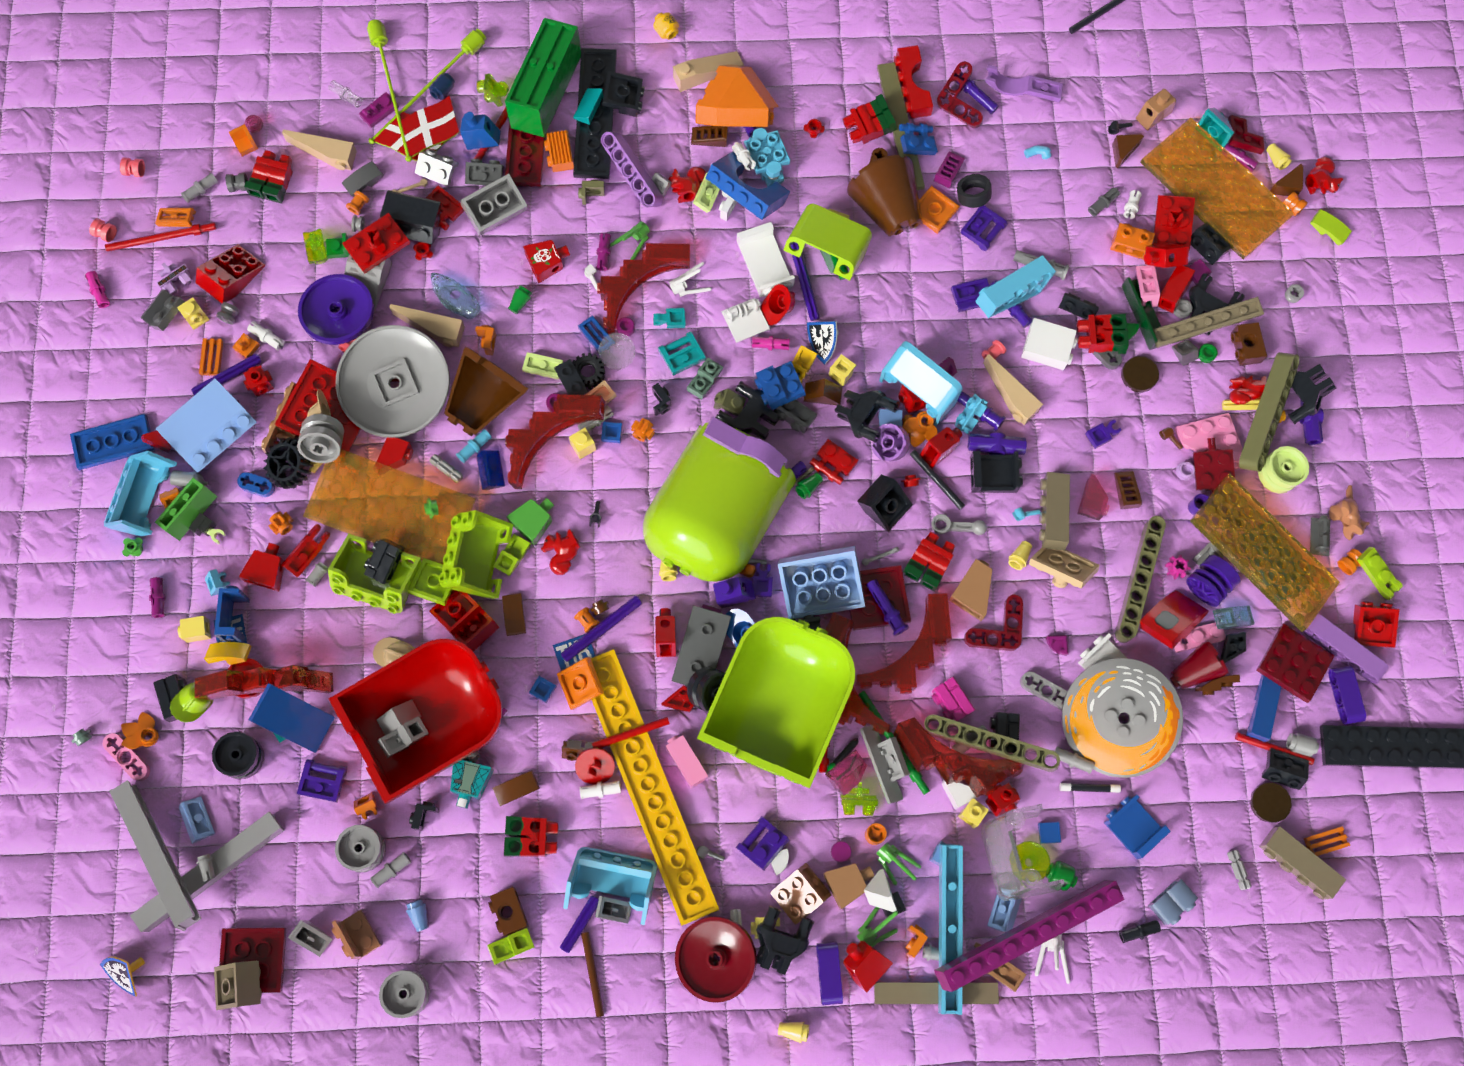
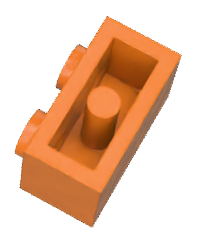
[1110,223,1155,260]

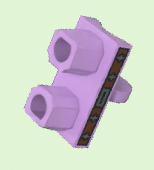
[156,263,193,295]

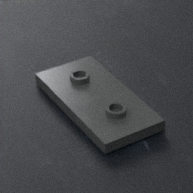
[672,605,731,686]

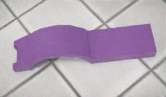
[985,65,1063,102]
[703,417,788,478]

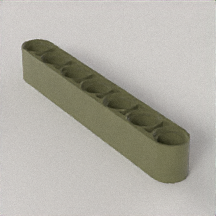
[1239,352,1299,472]
[1115,516,1166,643]
[924,714,1060,772]

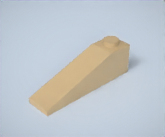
[673,51,744,92]
[282,129,357,170]
[389,304,465,348]
[983,354,1043,425]

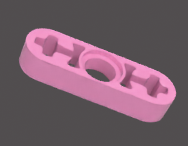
[103,733,150,781]

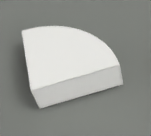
[771,849,789,876]

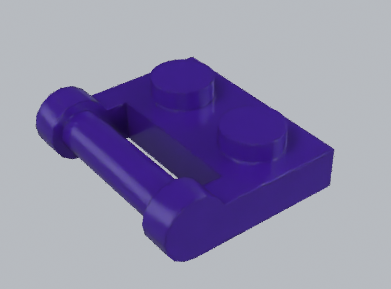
[960,205,1008,251]
[297,759,347,803]
[736,816,790,871]

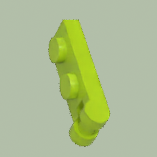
[1357,547,1403,600]

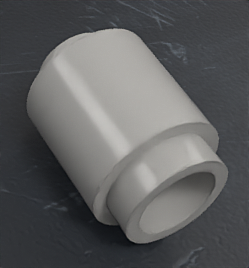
[1286,733,1319,757]

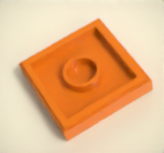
[919,185,960,234]
[557,657,604,710]

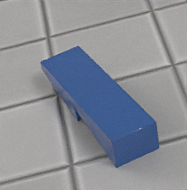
[1246,675,1281,742]

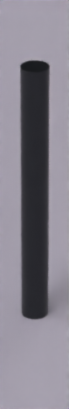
[1069,0,1125,34]
[910,450,965,510]

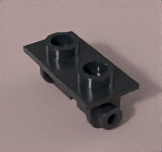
[1058,292,1099,319]
[554,359,588,401]

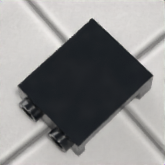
[970,451,1023,493]

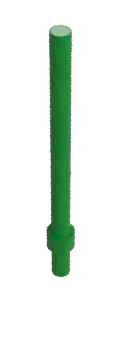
[858,690,930,795]

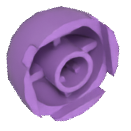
[871,424,910,462]

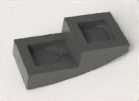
[342,161,383,197]

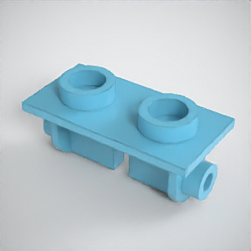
[955,393,988,434]

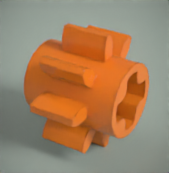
[631,418,655,442]
[268,511,294,535]

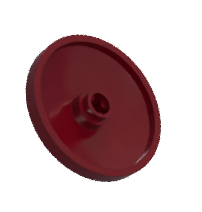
[675,916,757,1003]

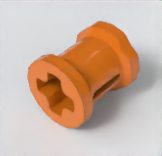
[346,191,370,215]
[574,607,600,633]

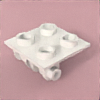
[721,298,770,343]

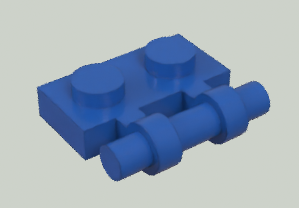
[899,122,938,155]

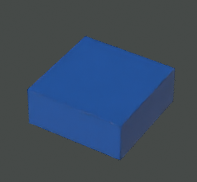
[601,422,622,443]
[529,676,557,703]
[1038,822,1061,844]

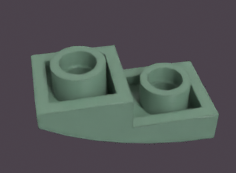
[687,358,723,400]

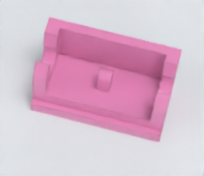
[1136,265,1160,307]

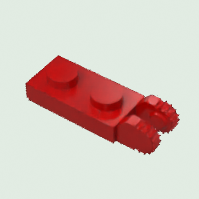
[281,524,331,577]

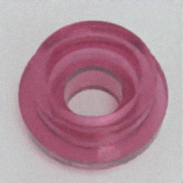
[245,115,263,133]

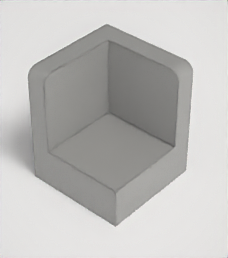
[1192,540,1227,566]

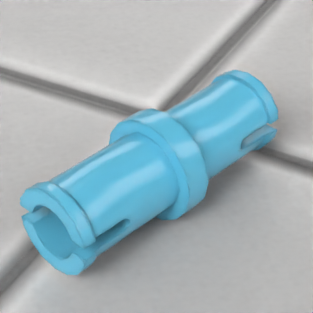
[456,429,492,463]

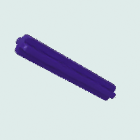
[191,354,262,395]

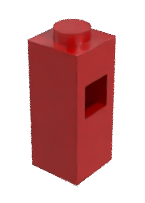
[1157,265,1195,313]

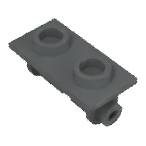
[1310,515,1330,557]

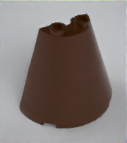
[847,155,922,237]
[444,347,529,436]

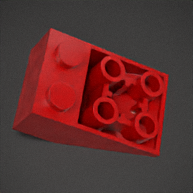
[196,244,265,303]

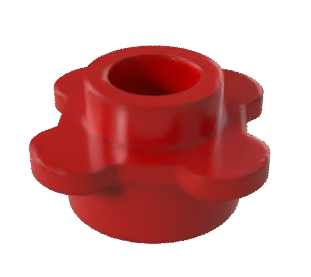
[803,119,825,138]
[413,242,433,261]
[901,474,921,487]

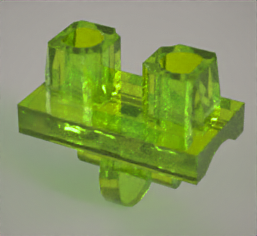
[477,73,509,107]
[303,229,328,265]
[840,782,878,816]

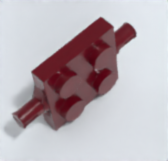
[1193,438,1236,502]

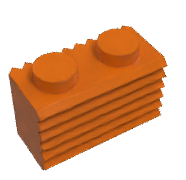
[544,130,574,172]

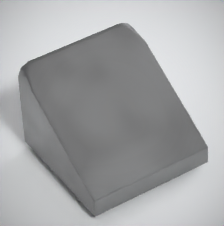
[1172,339,1198,366]

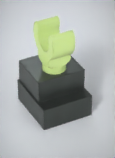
[189,513,226,544]

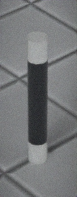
[1059,783,1121,793]

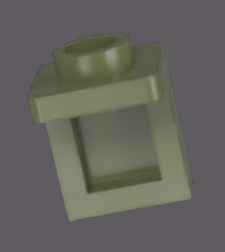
[578,179,605,205]
[713,389,746,416]

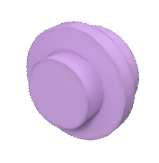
[1176,462,1195,481]

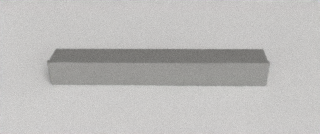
[109,780,202,931]
[130,812,285,932]

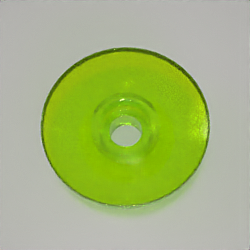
[1010,841,1050,883]

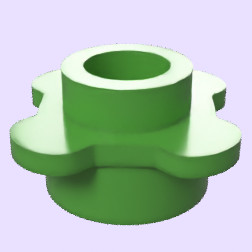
[424,498,439,519]
[122,538,143,557]

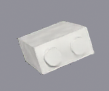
[1021,318,1078,370]

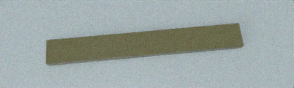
[877,62,925,190]

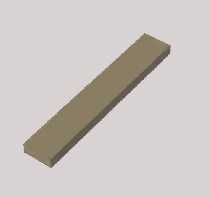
[1153,297,1264,348]
[874,982,999,1004]

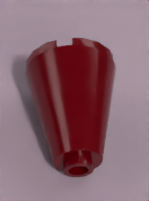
[1170,641,1229,689]

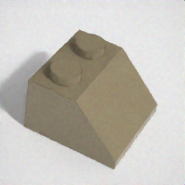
[214,961,262,1010]

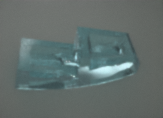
[1213,606,1255,629]

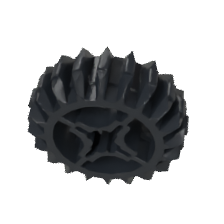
[263,437,314,489]

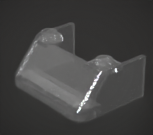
[981,804,1064,901]

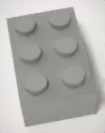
[461,174,527,236]

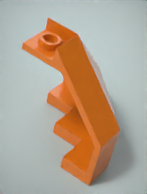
[695,65,779,127]

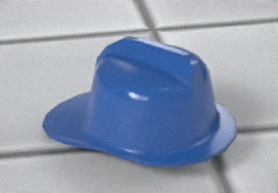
[725,609,755,647]

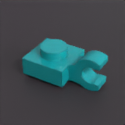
[653,308,686,328]

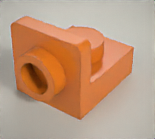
[475,325,497,356]
[905,924,928,959]

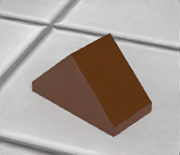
[1112,134,1144,168]
[1269,164,1303,196]
[803,378,842,406]

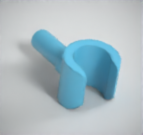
[1012,507,1040,521]

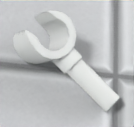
[584,264,600,291]

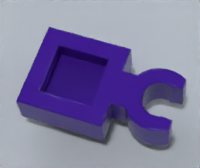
[1085,420,1122,449]
[753,563,773,598]

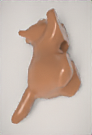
[1329,485,1370,540]

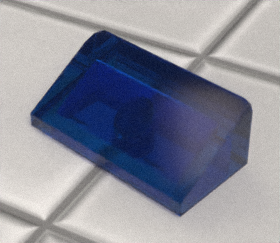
[476,450,505,490]

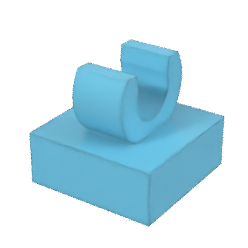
[205,569,230,596]

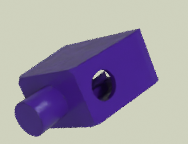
[713,577,756,608]

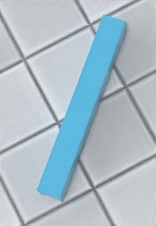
[938,844,963,1015]

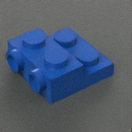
[754,361,806,410]

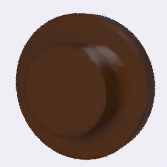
[590,599,609,615]

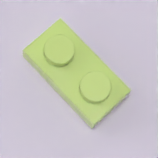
[693,172,720,213]
[522,352,563,380]

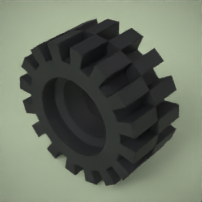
[572,353,605,389]

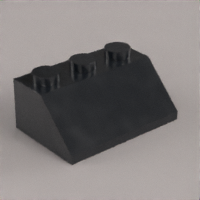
[380,190,441,244]

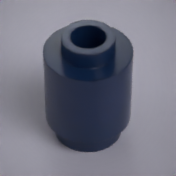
[429,73,455,100]

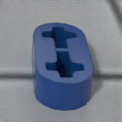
[237,472,275,497]

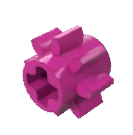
[1165,555,1191,580]

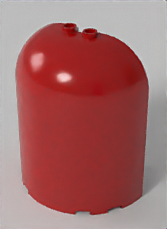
[328,639,502,804]

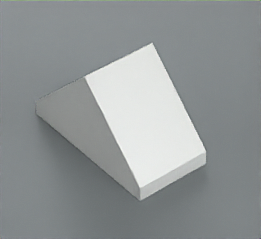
[942,778,984,809]
[864,869,897,912]

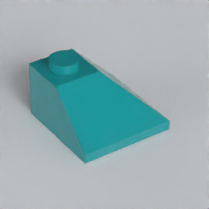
[1195,108,1234,153]

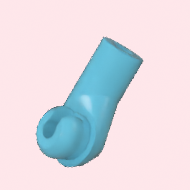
[1024,145,1051,159]

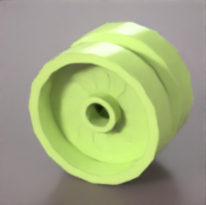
[1258,446,1309,494]

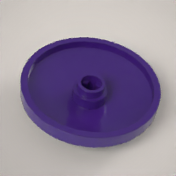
[298,274,374,345]

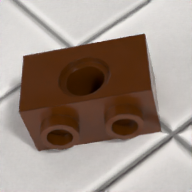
[1231,322,1267,366]
[488,887,529,936]

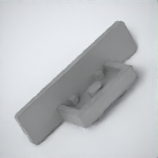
[860,725,910,804]

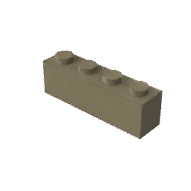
[1039,472,1070,551]
[1259,826,1346,900]

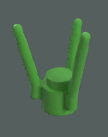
[610,221,650,267]
[876,842,921,885]
[856,907,898,947]

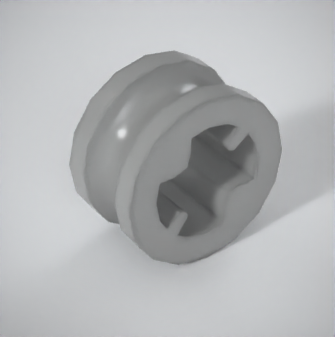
[351,215,365,232]
[1285,284,1304,303]

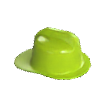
[170,682,213,723]

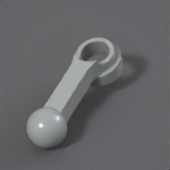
[931,514,987,535]

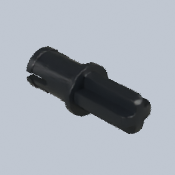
[1119,920,1161,943]

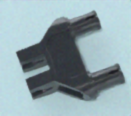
[1189,273,1245,336]
[1288,364,1336,424]
[715,381,779,440]
[835,390,900,443]
[756,906,814,975]

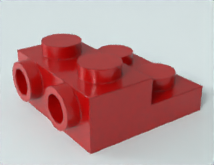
[1353,601,1400,648]

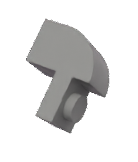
[378,716,429,758]

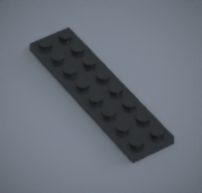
[573,48,617,179]
[1320,725,1464,769]

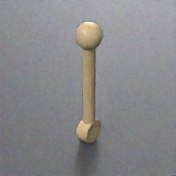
[392,179,428,193]

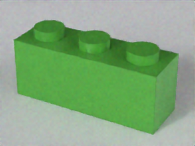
[155,478,218,541]

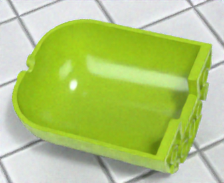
[643,422,796,582]
[697,617,855,789]

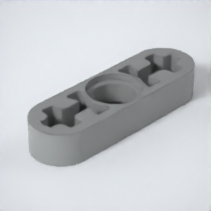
[1020,672,1067,710]

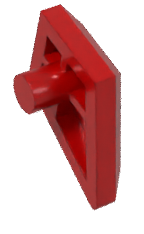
[661,685,694,713]

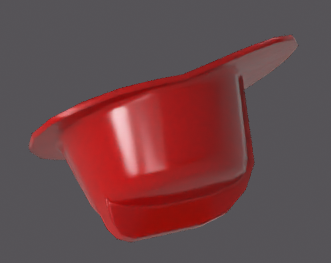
[760,284,795,325]

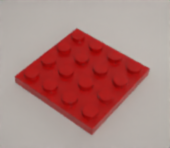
[275,359,361,458]

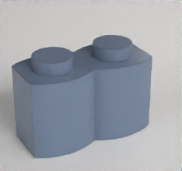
[1148,879,1198,925]

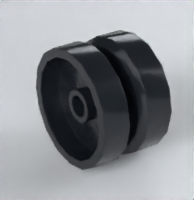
[687,667,725,712]
[212,732,264,780]

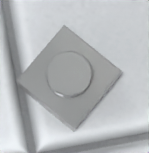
[652,173,672,198]

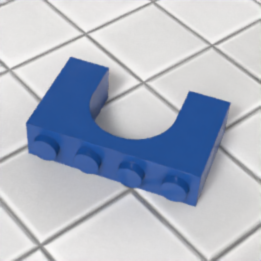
[706,151,790,220]

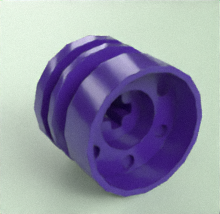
[1186,555,1240,607]

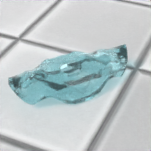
[431,273,481,319]

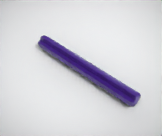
[791,242,820,321]
[561,596,642,662]

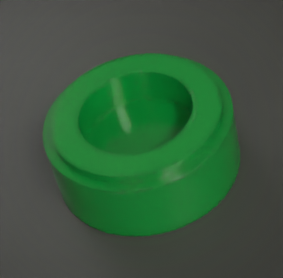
[1198,344,1218,363]

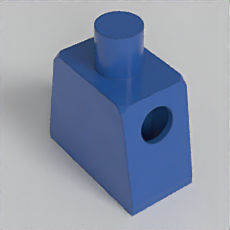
[460,112,501,150]

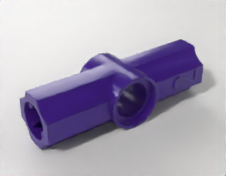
[1299,400,1324,445]
[967,433,1027,455]

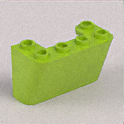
[783,204,872,281]
[439,510,514,599]
[328,533,421,614]

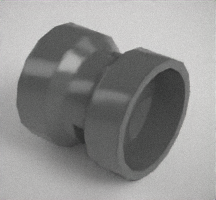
[225,172,248,193]

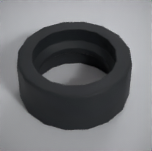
[957,174,992,208]

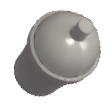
[170,470,209,488]

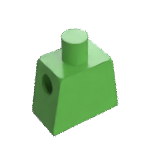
[507,498,554,546]

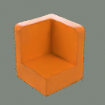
[229,124,258,157]

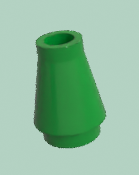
[508,286,532,314]
[795,473,823,499]

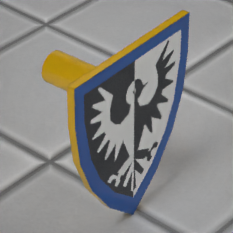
[100,957,145,997]

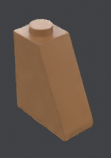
[949,559,992,621]

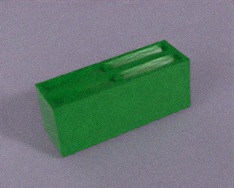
[505,18,581,137]

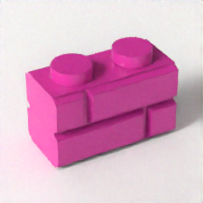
[932,676,975,722]

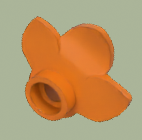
[902,411,937,447]
[121,712,159,749]

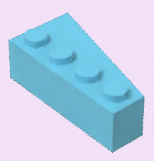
[975,255,1056,318]

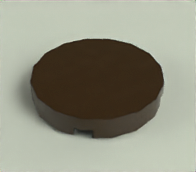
[1121,356,1159,393]
[1250,783,1292,823]

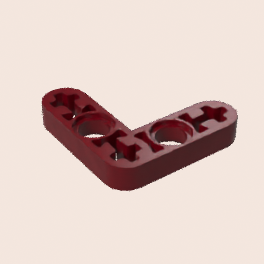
[937,61,983,128]
[964,594,1023,651]

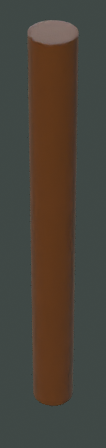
[581,932,604,1017]

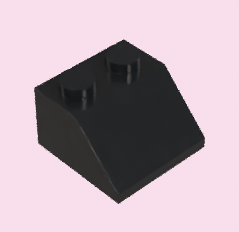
[857,474,913,532]

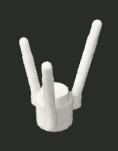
[669,262,712,297]
[1035,934,1070,984]

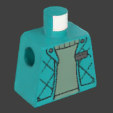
[450,760,494,809]

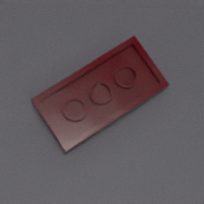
[505,122,545,187]

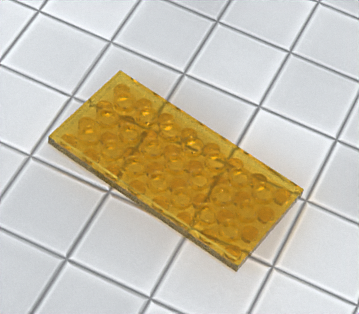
[1140,118,1294,260]
[303,449,476,564]
[1190,474,1340,632]

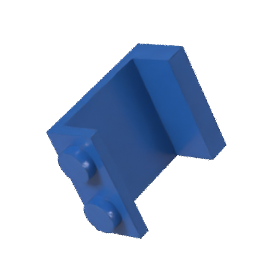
[214,586,250,643]
[1104,794,1171,860]

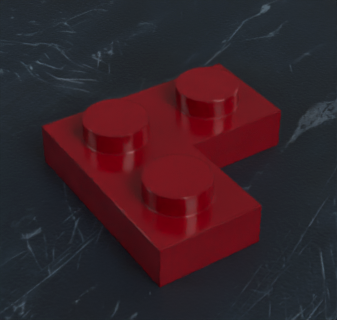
[1228,115,1265,155]

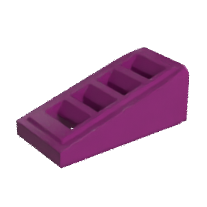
[934,151,965,189]

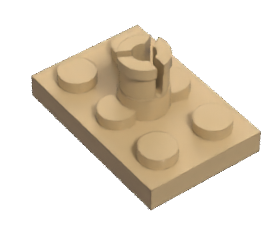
[1029,548,1100,589]

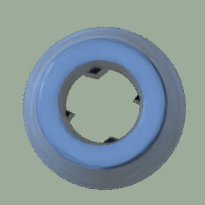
[406,899,429,932]

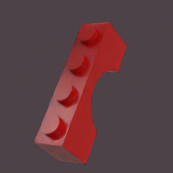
[894,45,933,119]

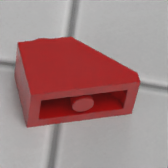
[374,437,413,476]

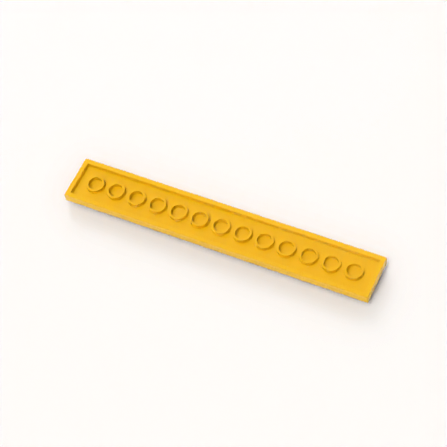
[591,649,719,926]

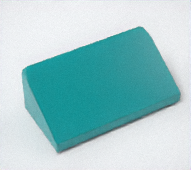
[573,88,604,125]

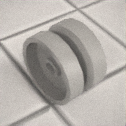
[297,414,344,463]
[335,825,386,872]
[379,970,430,1018]

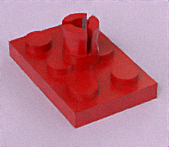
[1153,195,1195,250]
[342,213,410,274]

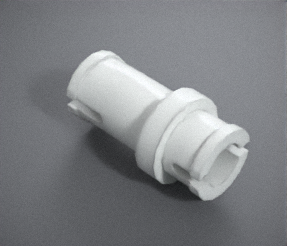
[1124,190,1142,219]

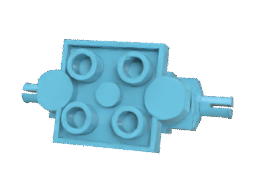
[744,128,790,187]

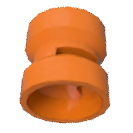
[1281,191,1308,216]
[1337,549,1362,575]
[865,823,887,845]

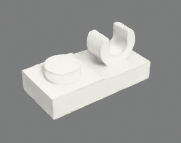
[719,191,737,221]

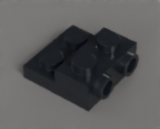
[602,71,645,117]

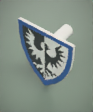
[807,321,839,365]

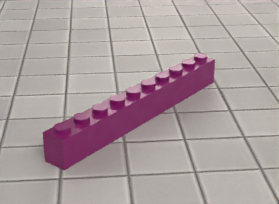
[934,880,1125,992]

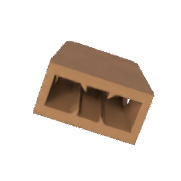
[1136,89,1176,131]
[823,863,874,909]

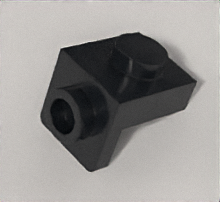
[652,383,671,416]
[409,801,439,831]

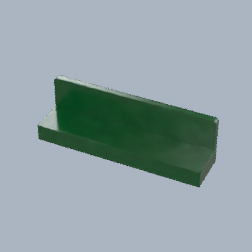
[1121,277,1161,350]

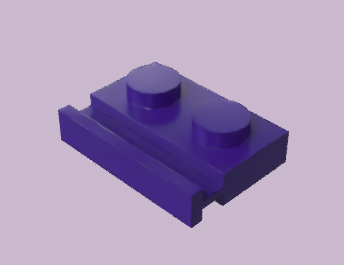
[951,278,990,313]

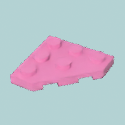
[1175,413,1243,469]

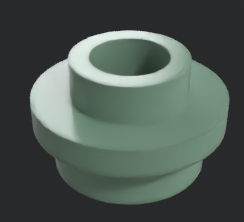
[71,729,92,746]

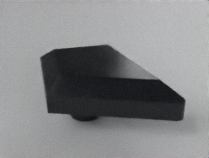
[1220,631,1246,663]

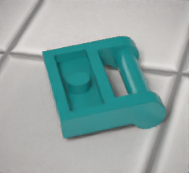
[658,331,706,376]

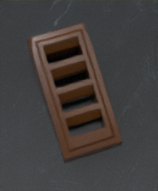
[691,126,728,147]
[1114,471,1142,509]

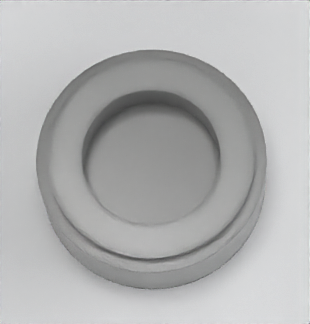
[1174,299,1192,318]

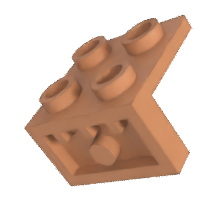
[770,863,832,925]
[331,910,382,959]

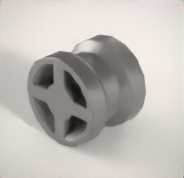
[216,302,240,325]

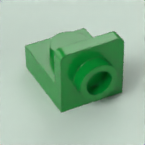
[326,233,349,259]

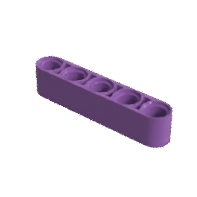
[601,132,663,207]
[1297,610,1389,684]

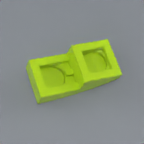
[1310,209,1352,245]
[493,534,532,576]
[487,928,534,965]

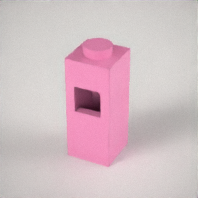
[666,735,708,789]

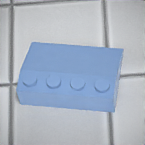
[155,378,256,473]
[778,546,865,619]

